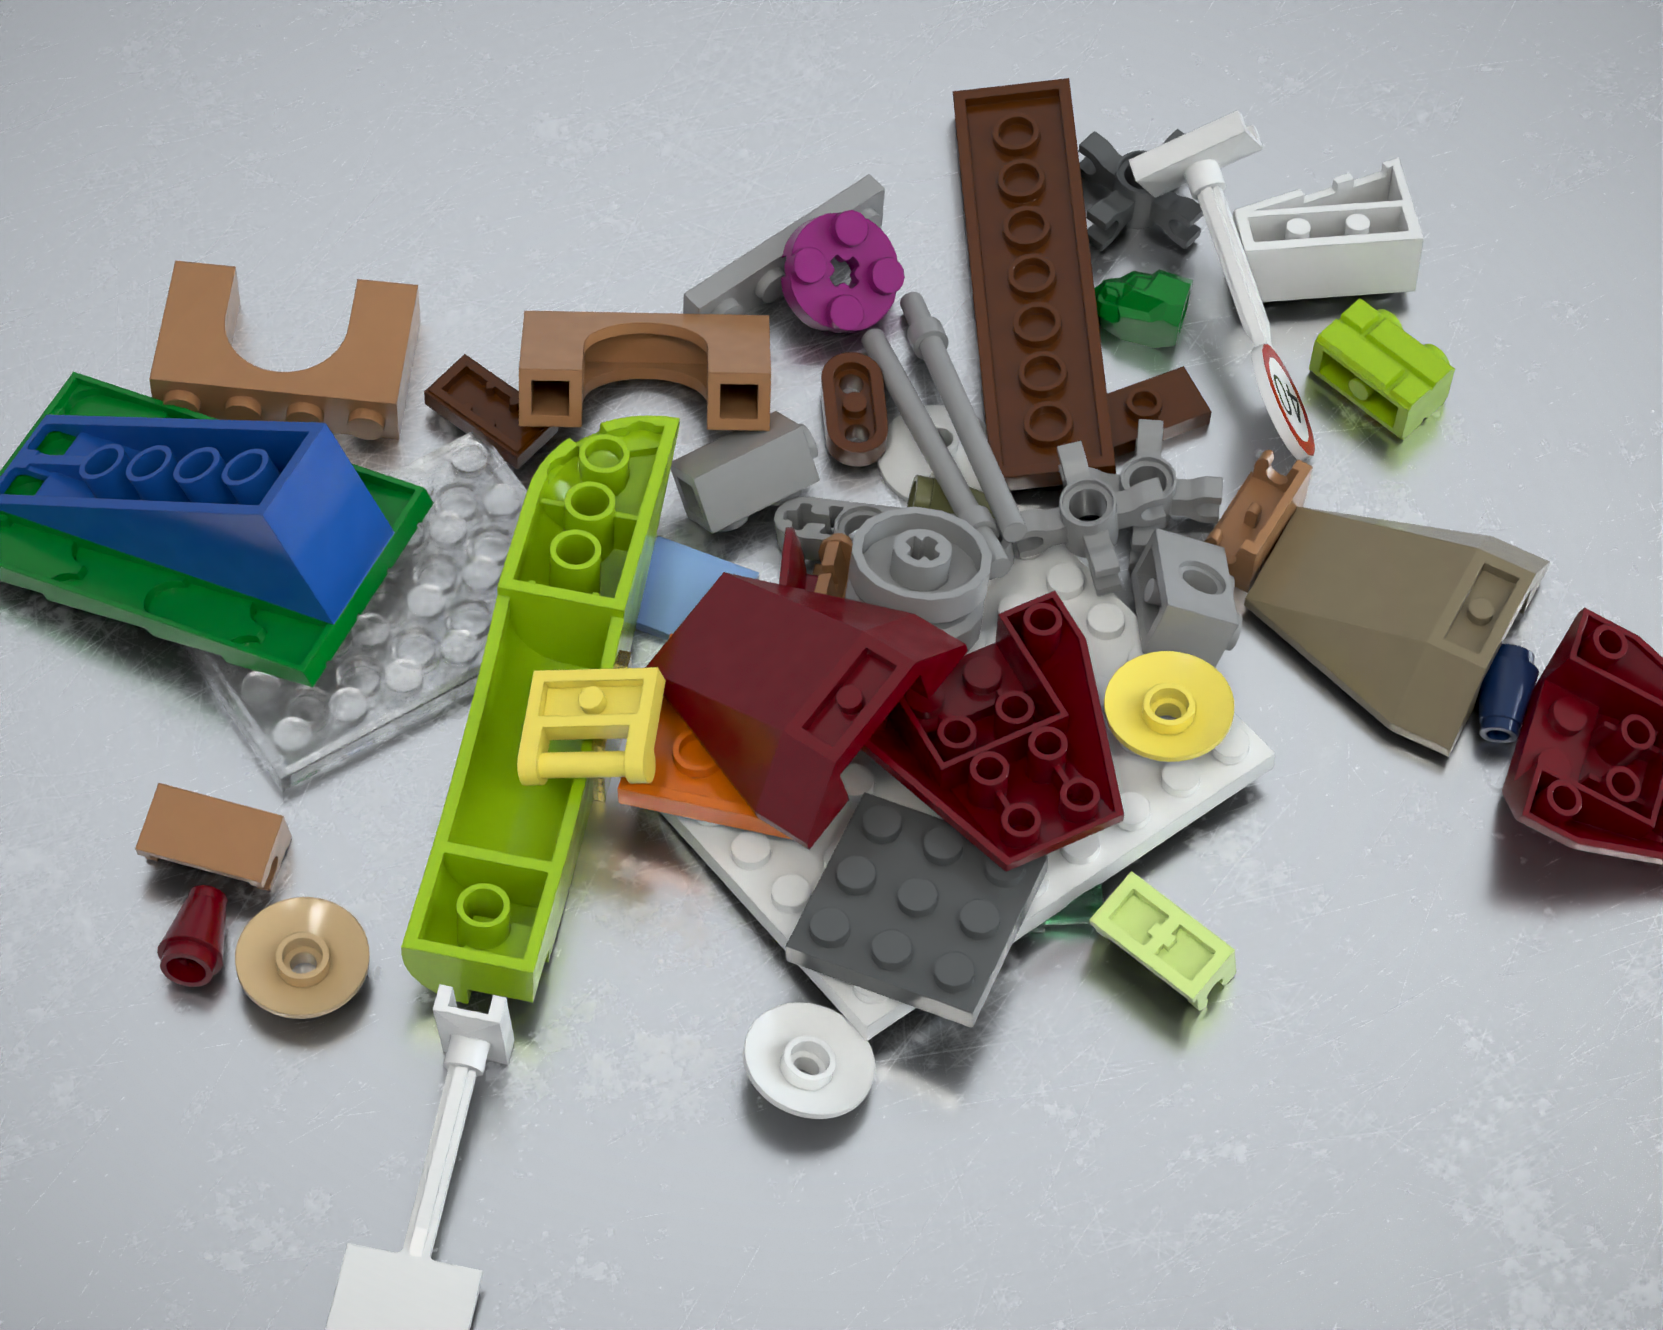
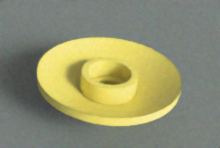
[1104,651,1234,762]

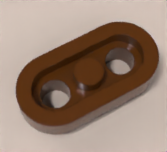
[820,352,888,467]

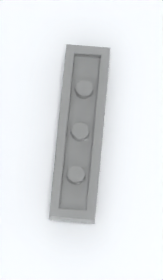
[683,174,885,315]

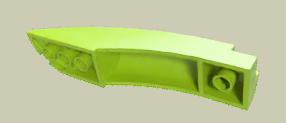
[401,415,680,1004]

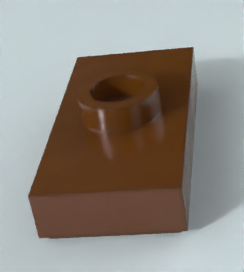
[424,354,558,470]
[1107,366,1212,458]

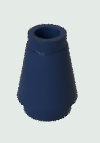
[1478,644,1539,743]

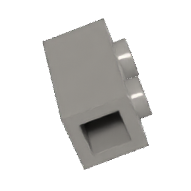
[671,411,820,534]

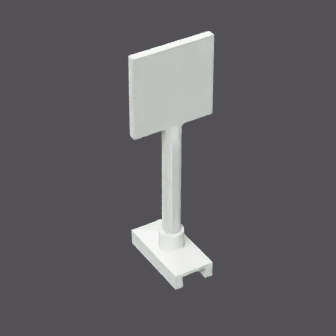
[325,984,515,1330]

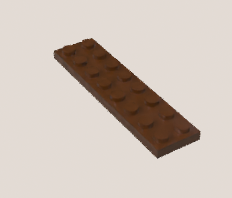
[952,78,1116,491]

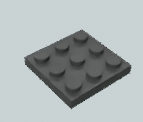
[785,792,1048,1028]

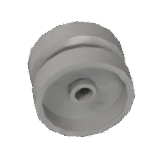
[845,507,992,655]

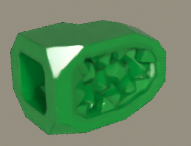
[1094,269,1193,348]

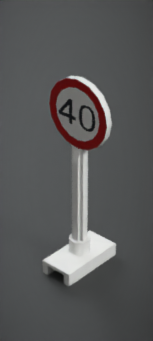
[1129,110,1315,461]

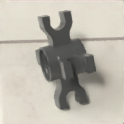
[1078,129,1203,252]

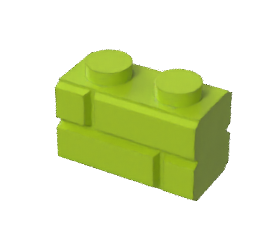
[1309,298,1455,440]

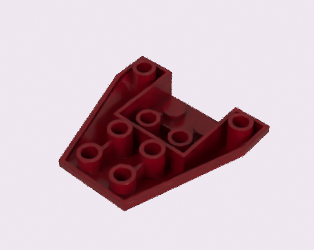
[645,572,968,850]
[861,590,1124,872]
[1502,607,1663,865]

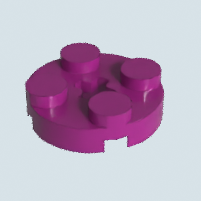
[781,210,905,334]

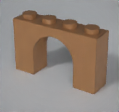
[149,261,421,440]
[519,311,771,431]

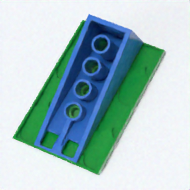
[0,372,434,687]

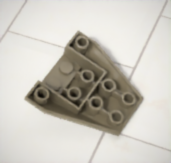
[1244,506,1550,757]

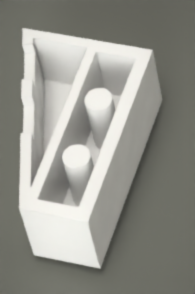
[1233,157,1424,302]

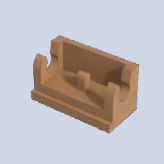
[1204,450,1313,593]
[135,783,292,892]

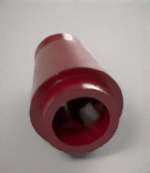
[157,885,228,987]

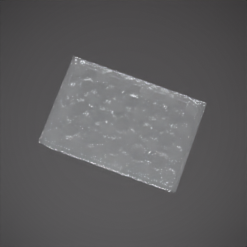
[181,431,527,792]

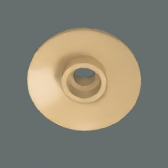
[235,897,370,1019]

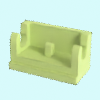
[1089,871,1236,1011]

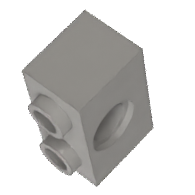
[1130,528,1242,668]

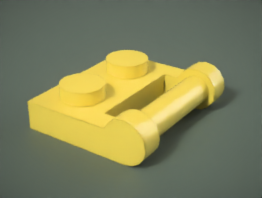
[517,667,666,786]

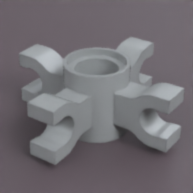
[1089,419,1223,570]
[1015,441,1166,596]

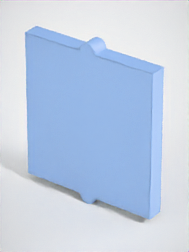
[635,536,759,640]

